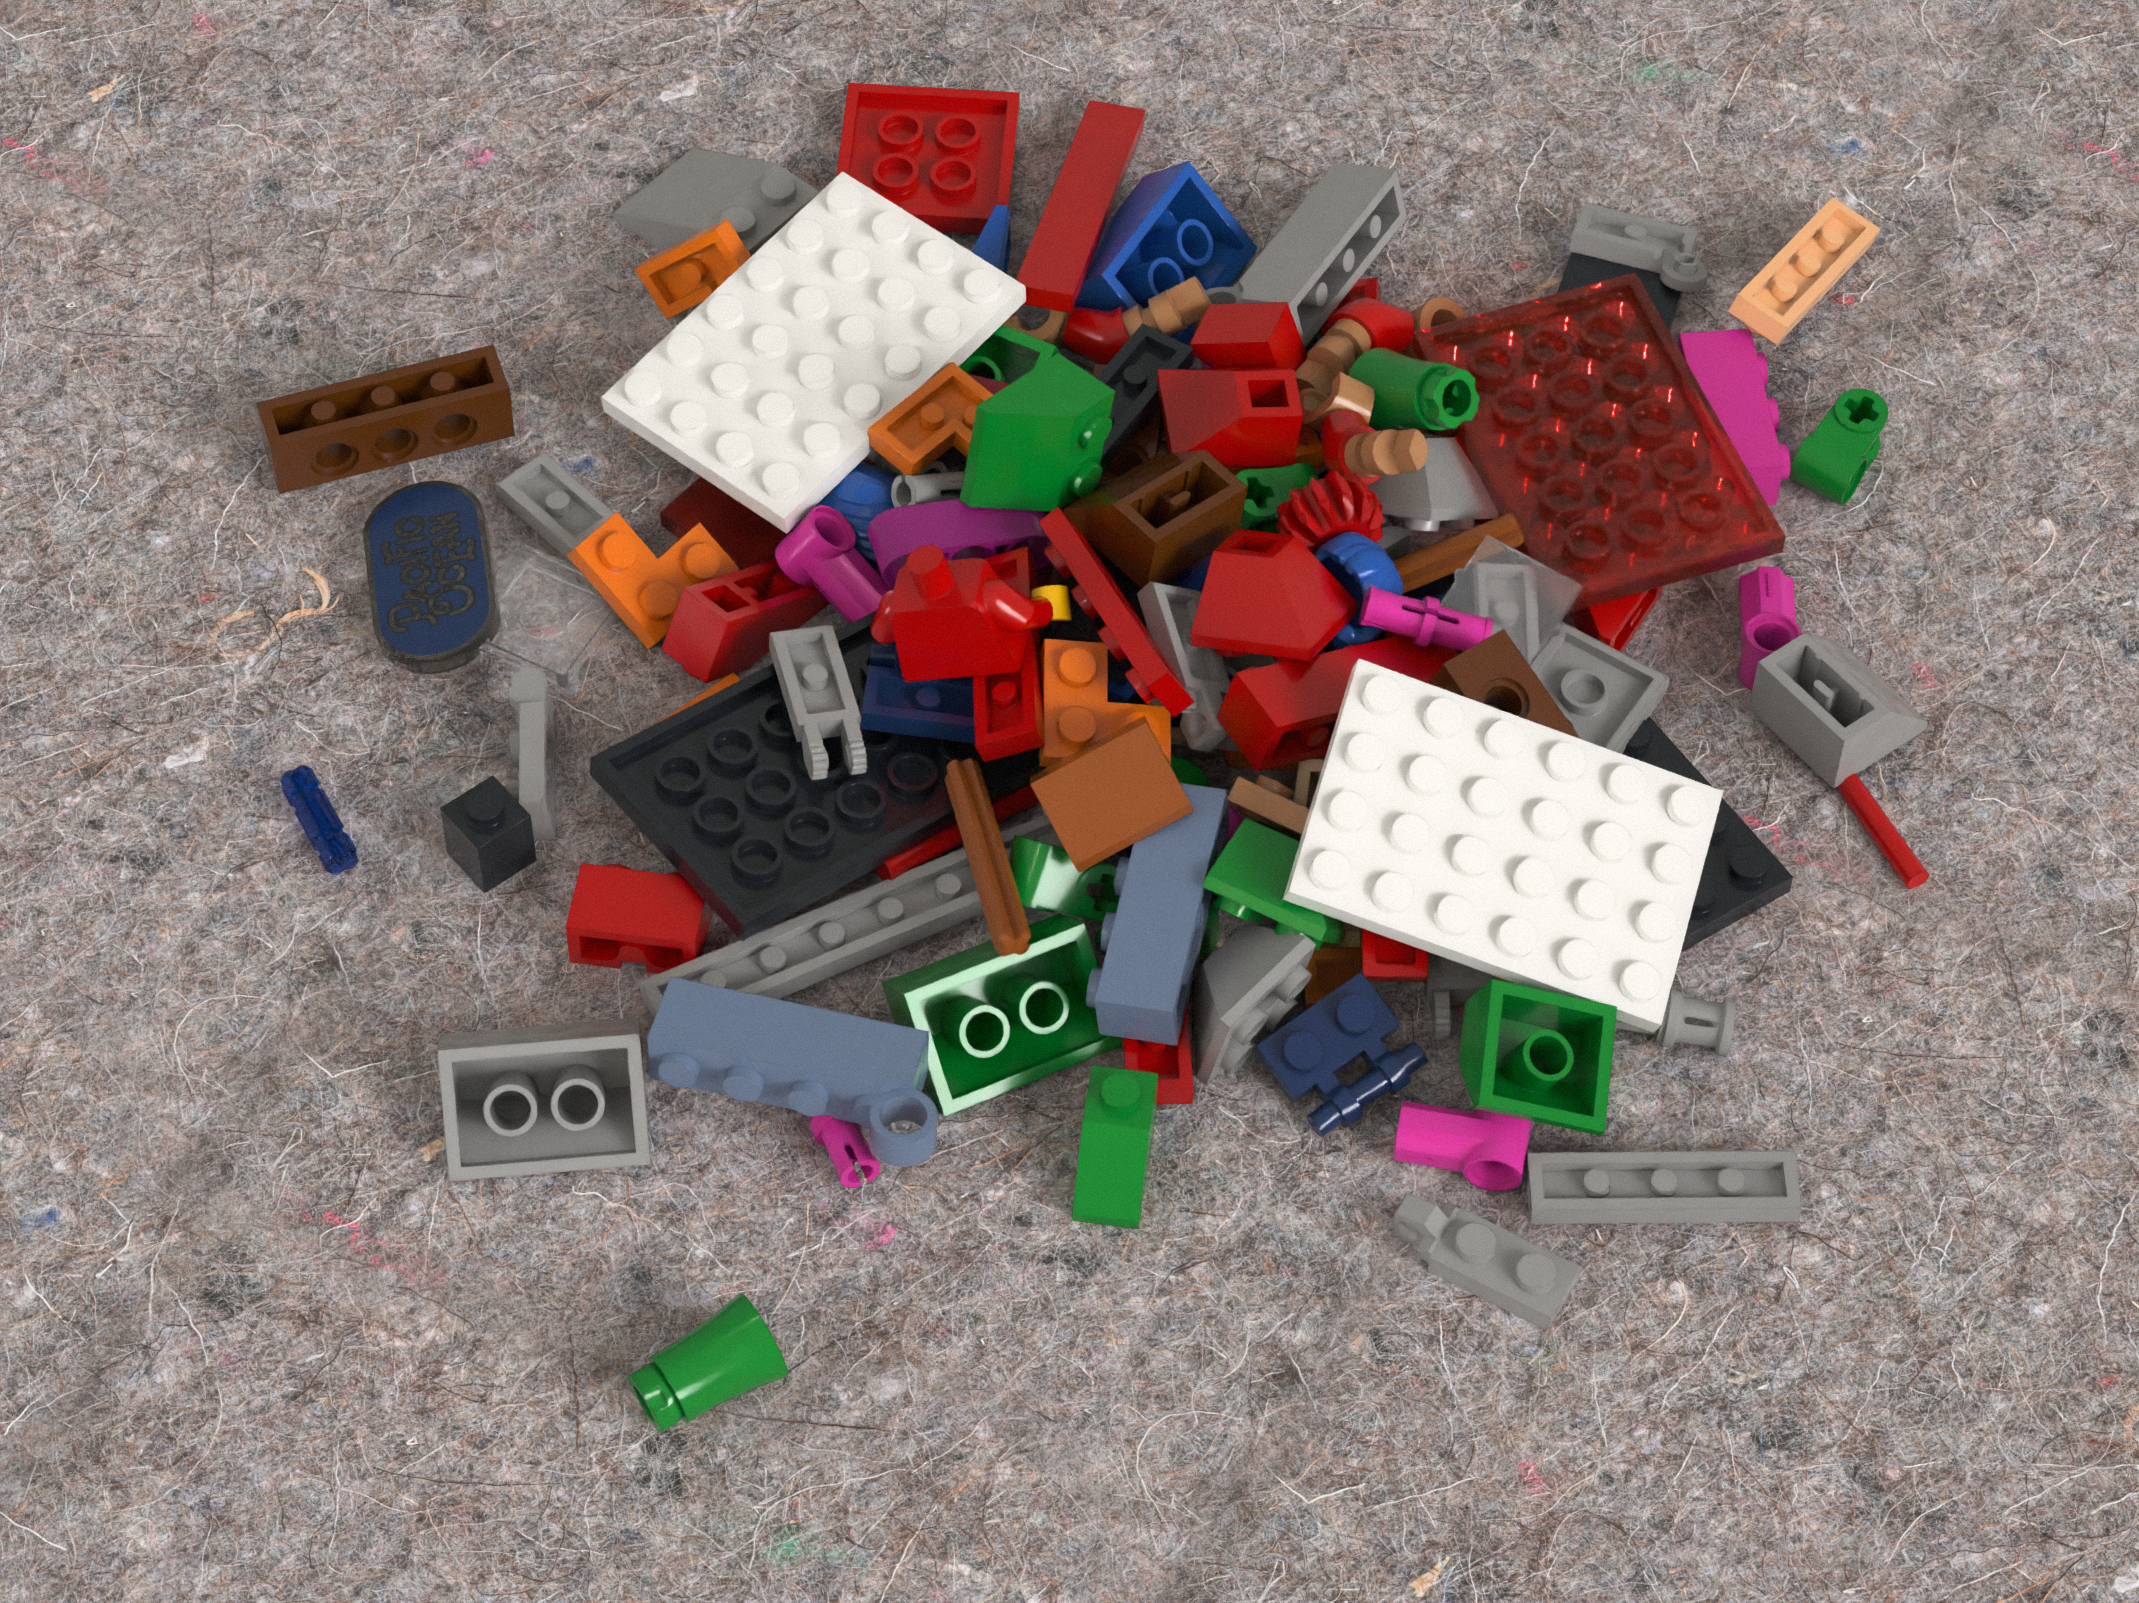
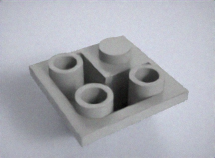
[1367,430,1500,531]
[1191,923,1316,1085]

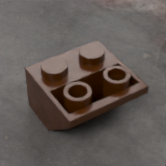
[1063,450,1248,589]

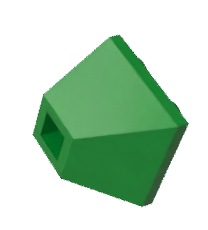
[1202,818,1346,950]

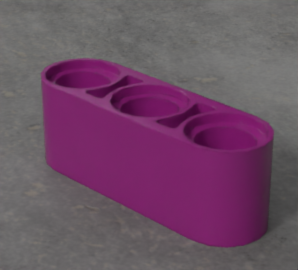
[867,499,1052,589]

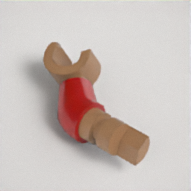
[1002,276,1211,365]
[1295,297,1466,395]
[1299,372,1428,484]

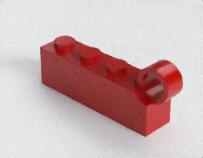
[1216,631,1458,772]

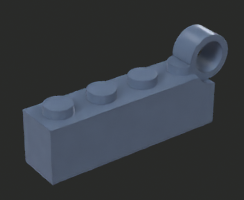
[1086,783,1230,1046]
[647,976,937,1167]

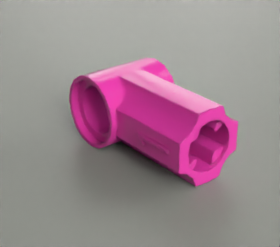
[775,505,892,624]
[1737,566,1802,691]
[1393,1101,1532,1192]

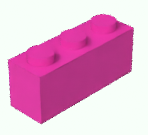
[1673,329,1790,510]

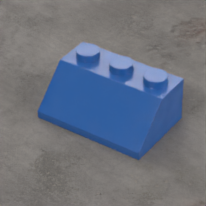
[1074,161,1258,345]

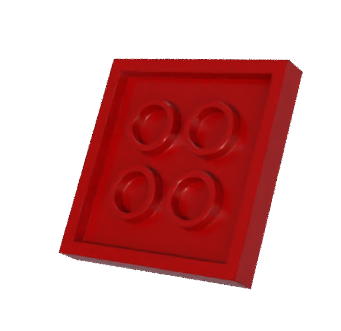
[836,83,1020,234]

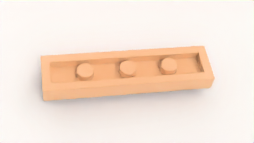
[1728,197,1881,345]

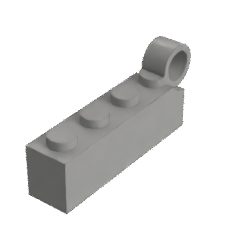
[1190,162,1407,347]

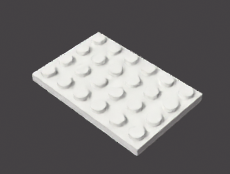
[601,171,1026,534]
[1283,659,1723,1033]

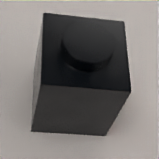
[440,775,537,894]

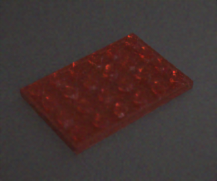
[1412,272,1786,617]

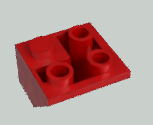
[1156,367,1303,467]
[1191,529,1357,663]

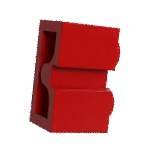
[566,863,712,974]

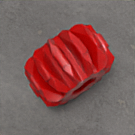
[1276,470,1385,555]

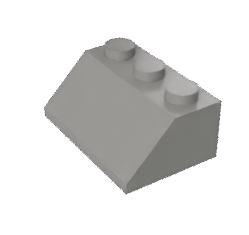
[437,1018,650,1182]

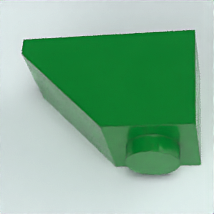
[1072,1065,1158,1229]

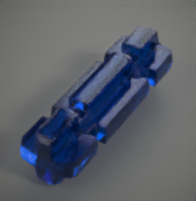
[280,765,358,875]

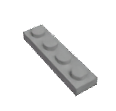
[1525,1150,1802,1224]

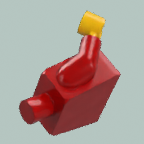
[871,545,1072,682]

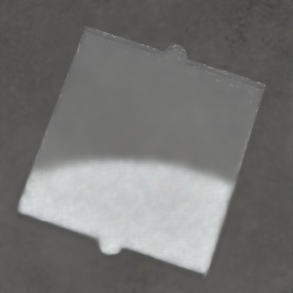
[1440,534,1582,667]

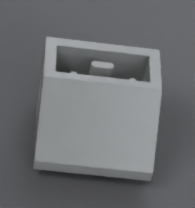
[1749,633,1928,789]

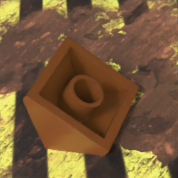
[1030,715,1194,873]

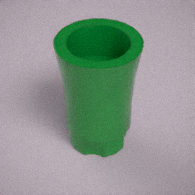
[1348,347,1480,431]
[627,1292,788,1432]

